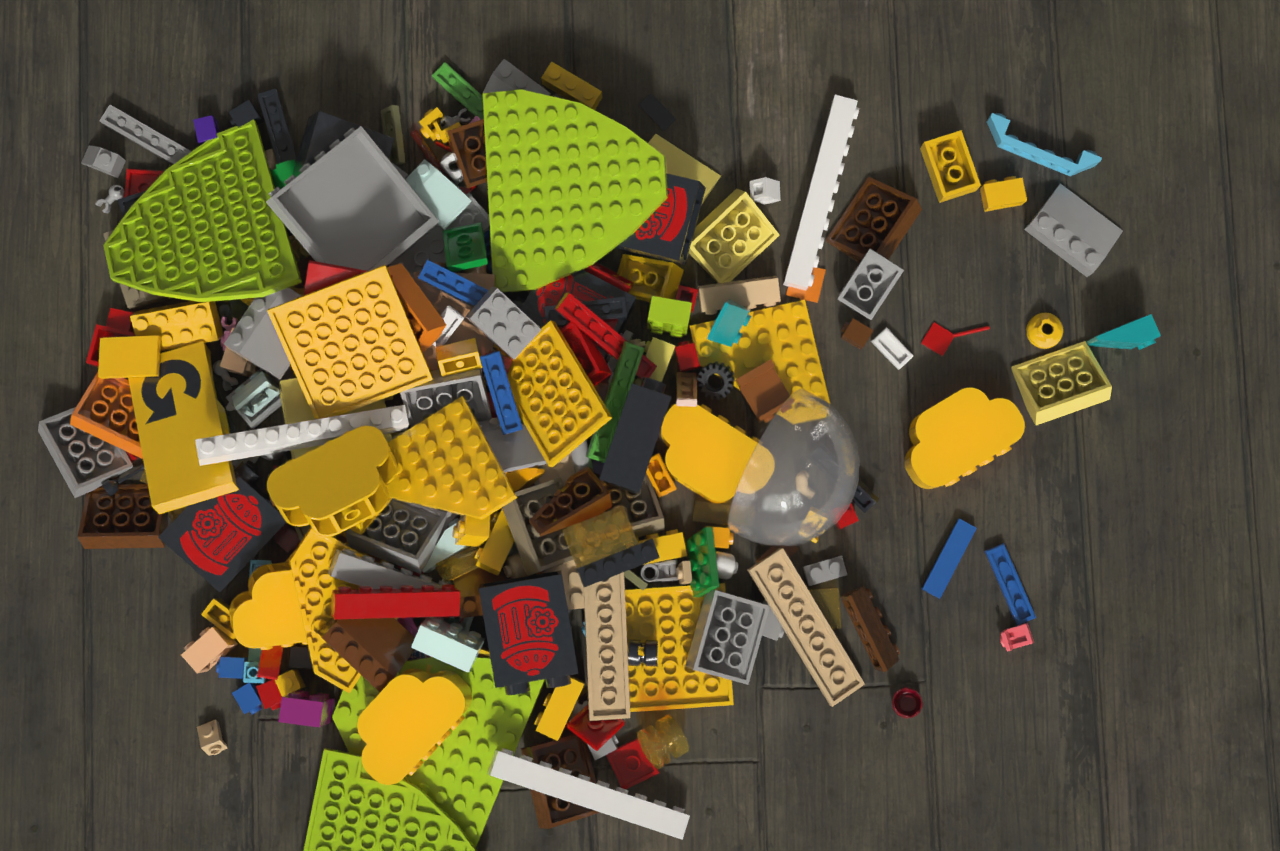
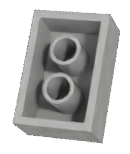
[465,286,542,360]

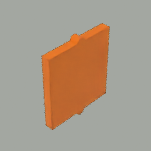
[786,267,826,303]

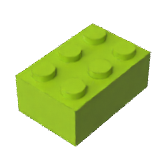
[647,296,692,338]

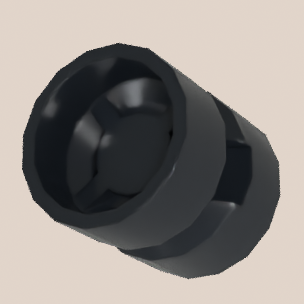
[628,639,658,667]

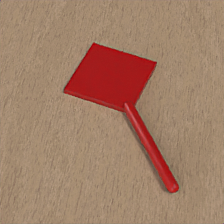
[921,322,990,356]

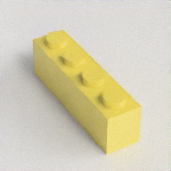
[633,337,675,386]

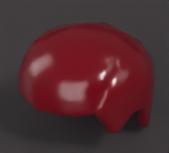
[891,687,923,719]

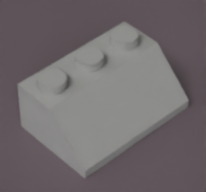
[482,59,551,96]

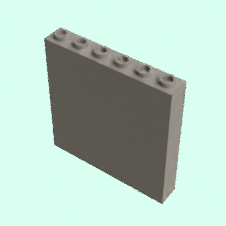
[266,126,439,271]

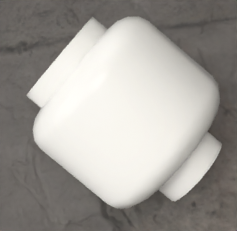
[716,551,738,579]

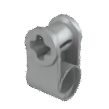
[640,560,679,582]

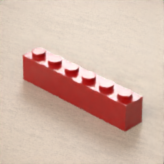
[331,584,460,619]

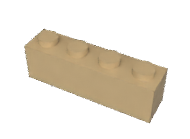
[698,276,781,314]

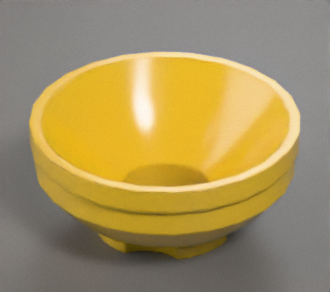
[1026,313,1063,349]

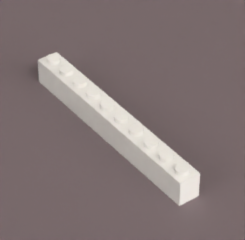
[783,95,859,291]
[195,405,409,466]
[487,748,690,840]

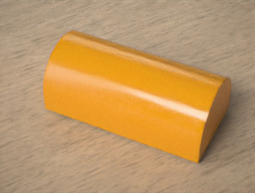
[646,453,677,498]

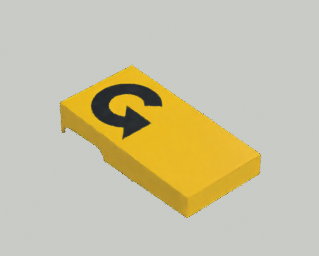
[128,341,239,514]

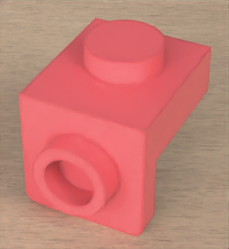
[1000,623,1034,652]

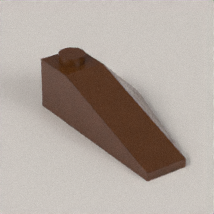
[529,466,612,536]

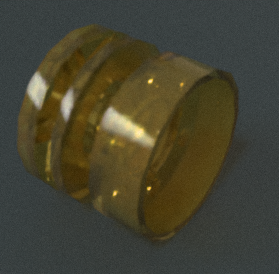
[637,714,689,769]

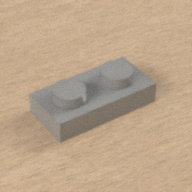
[803,556,847,586]

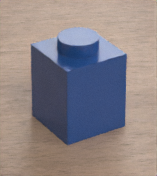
[216,656,248,679]
[232,683,263,715]

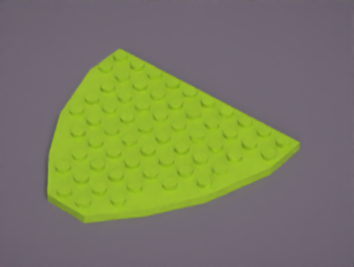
[483,89,668,293]
[103,119,302,302]
[332,656,545,848]
[304,748,478,851]

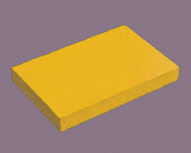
[98,335,161,379]

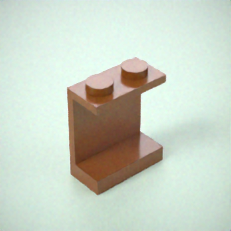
[735,359,796,423]

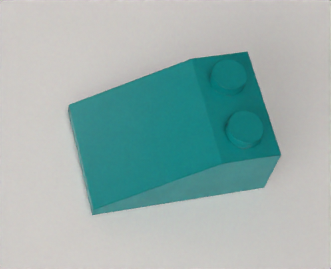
[706,299,752,347]
[1086,314,1161,350]

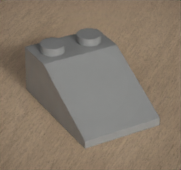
[837,249,904,320]

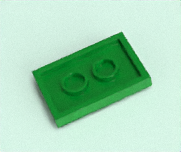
[443,222,488,272]
[686,527,719,597]

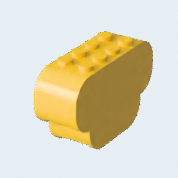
[904,388,1025,489]
[661,404,775,503]
[267,426,398,536]
[229,562,307,650]
[357,668,472,785]

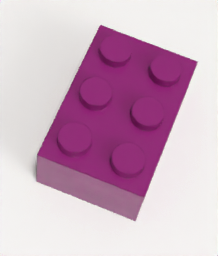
[278,690,335,727]

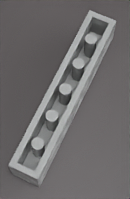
[328,548,451,589]

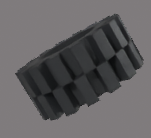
[697,361,735,400]

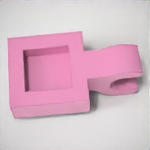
[221,317,238,351]

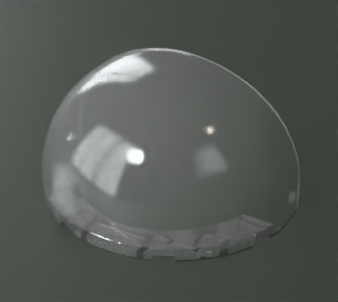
[728,389,860,547]

